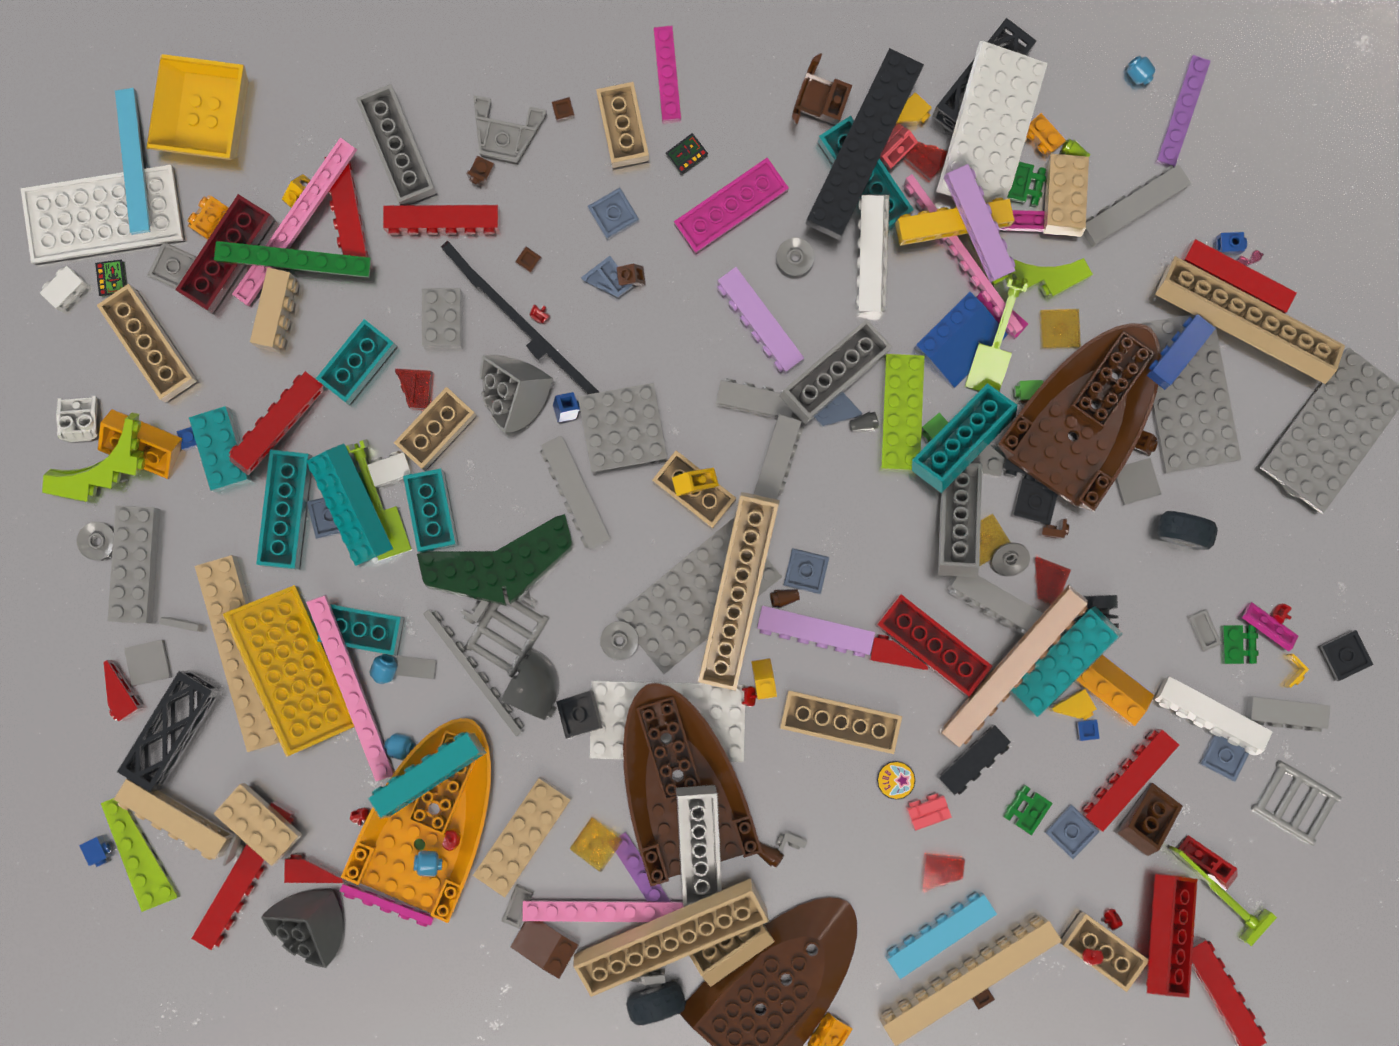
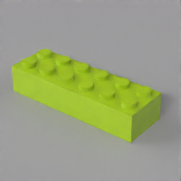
[880,354,925,472]

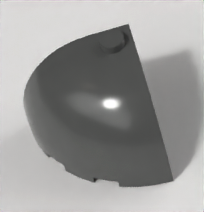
[501,647,559,720]
[261,890,343,968]

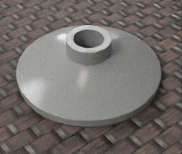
[777,238,815,276]
[77,522,114,560]
[992,543,1030,576]
[600,621,639,660]
[223,834,244,866]

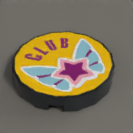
[877,761,916,800]

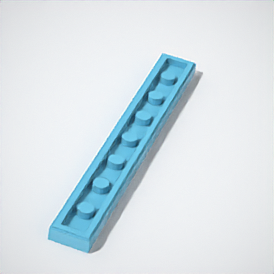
[115,88,151,235]

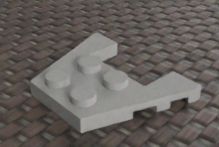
[473,95,547,163]

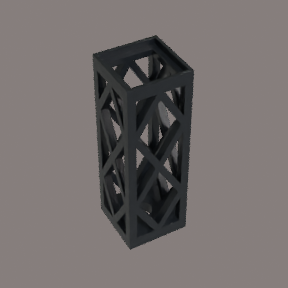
[932,18,1037,132]
[117,671,221,792]

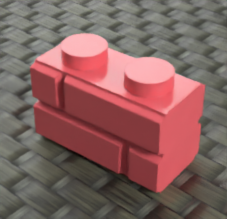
[880,123,918,169]
[906,793,952,831]

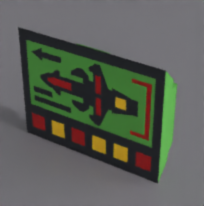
[95,259,125,297]

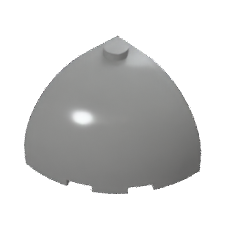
[480,355,553,433]

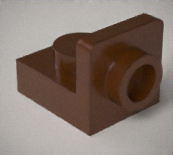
[466,156,495,185]
[617,263,646,286]
[1134,430,1158,456]
[1039,519,1069,539]

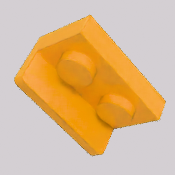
[1026,113,1066,157]
[187,195,228,240]
[807,1012,853,1046]

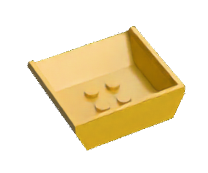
[146,54,249,160]

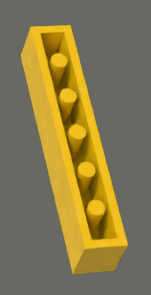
[895,198,1015,246]

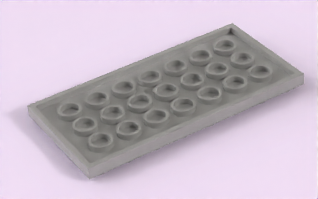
[1139,314,1242,474]
[1260,348,1399,514]
[615,518,782,674]

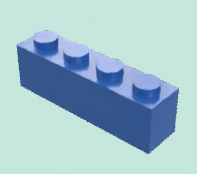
[1147,314,1216,390]

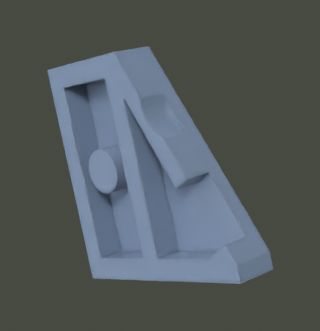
[581,256,633,298]
[814,393,863,427]

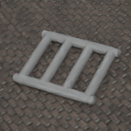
[464,589,549,677]
[1252,760,1341,846]

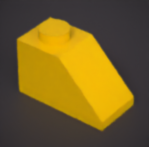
[895,92,932,126]
[672,467,719,496]
[751,658,777,700]
[1049,689,1097,720]

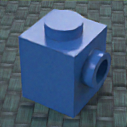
[1216,232,1247,255]
[553,392,580,422]
[79,835,112,867]

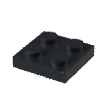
[1012,478,1058,525]
[1320,630,1374,681]
[556,691,603,739]

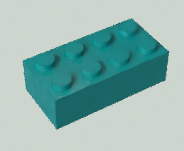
[315,319,397,405]
[189,406,252,492]
[403,468,458,553]
[317,604,404,655]

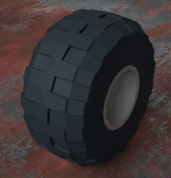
[1157,511,1218,550]
[626,982,686,1026]

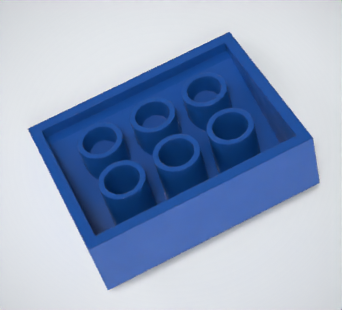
[914,292,1008,388]

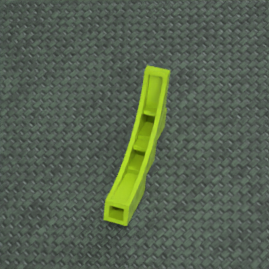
[983,258,1093,299]
[42,412,145,502]

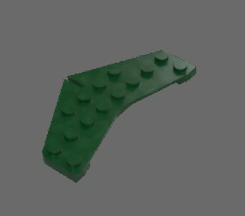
[417,514,573,606]

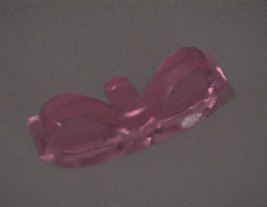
[1237,250,1264,266]

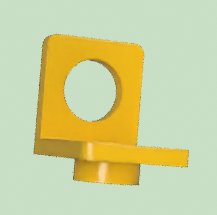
[282,174,310,208]
[1284,654,1309,688]

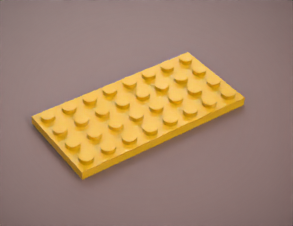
[223,585,354,757]

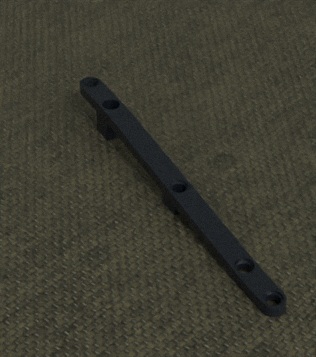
[440,241,656,464]

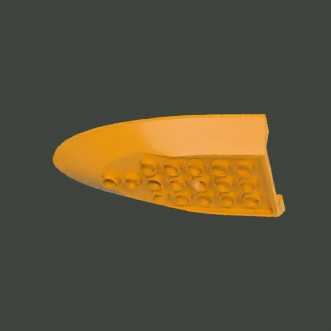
[341,718,491,923]

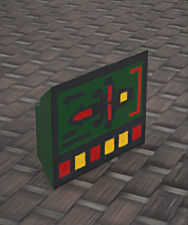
[666,133,708,174]

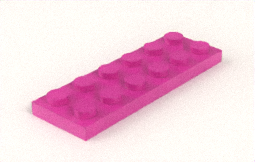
[674,157,789,254]

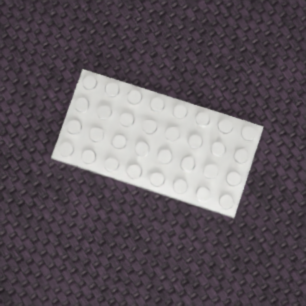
[936,41,1048,203]
[20,165,184,264]
[590,681,746,762]

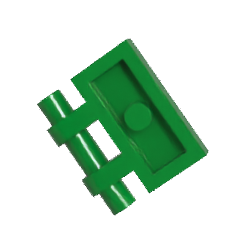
[1007,162,1046,206]
[1222,625,1259,664]
[1004,785,1053,836]

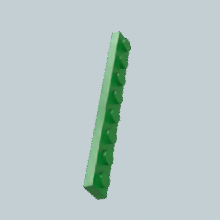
[214,241,371,278]

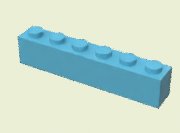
[886,892,997,979]

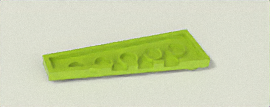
[101,798,179,912]

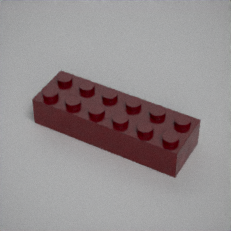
[175,194,274,314]

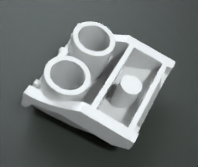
[56,396,98,442]

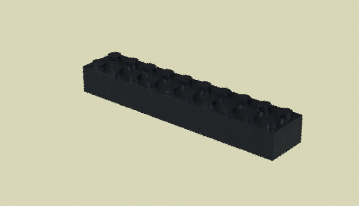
[805,48,924,240]

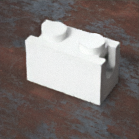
[40,266,88,312]
[368,451,413,488]

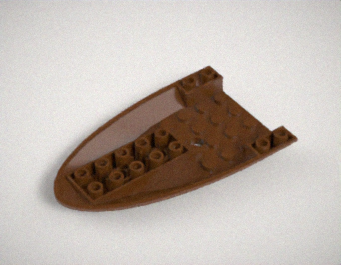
[998,323,1161,512]
[623,683,762,887]
[679,897,857,1046]

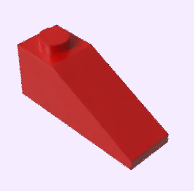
[869,634,928,670]
[103,660,143,722]
[1178,835,1238,891]
[284,854,346,883]

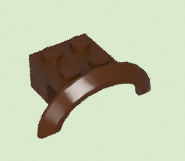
[792,53,852,125]

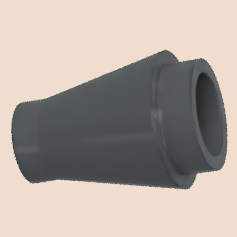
[850,411,879,431]

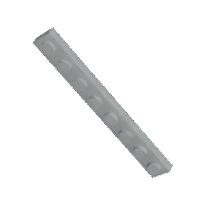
[423,609,524,737]

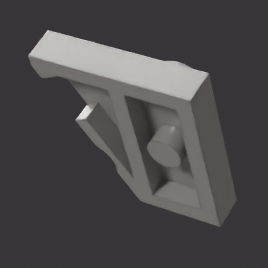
[971,445,1005,477]
[630,968,666,987]

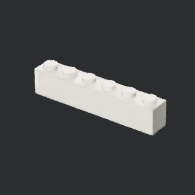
[856,194,889,312]
[1154,676,1273,755]

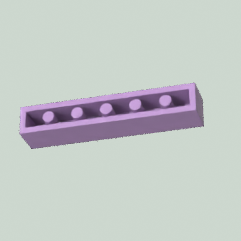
[944,164,1015,282]
[717,267,804,374]
[757,606,875,658]

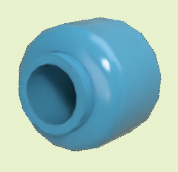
[1127,55,1156,85]
[369,654,398,684]
[385,733,415,760]
[414,851,442,877]

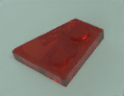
[903,142,948,181]
[395,369,433,409]
[1035,556,1071,604]
[922,854,965,893]

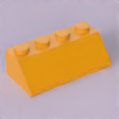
[98,409,182,479]
[1075,655,1154,726]

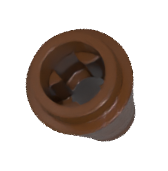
[770,589,800,608]
[758,842,784,868]

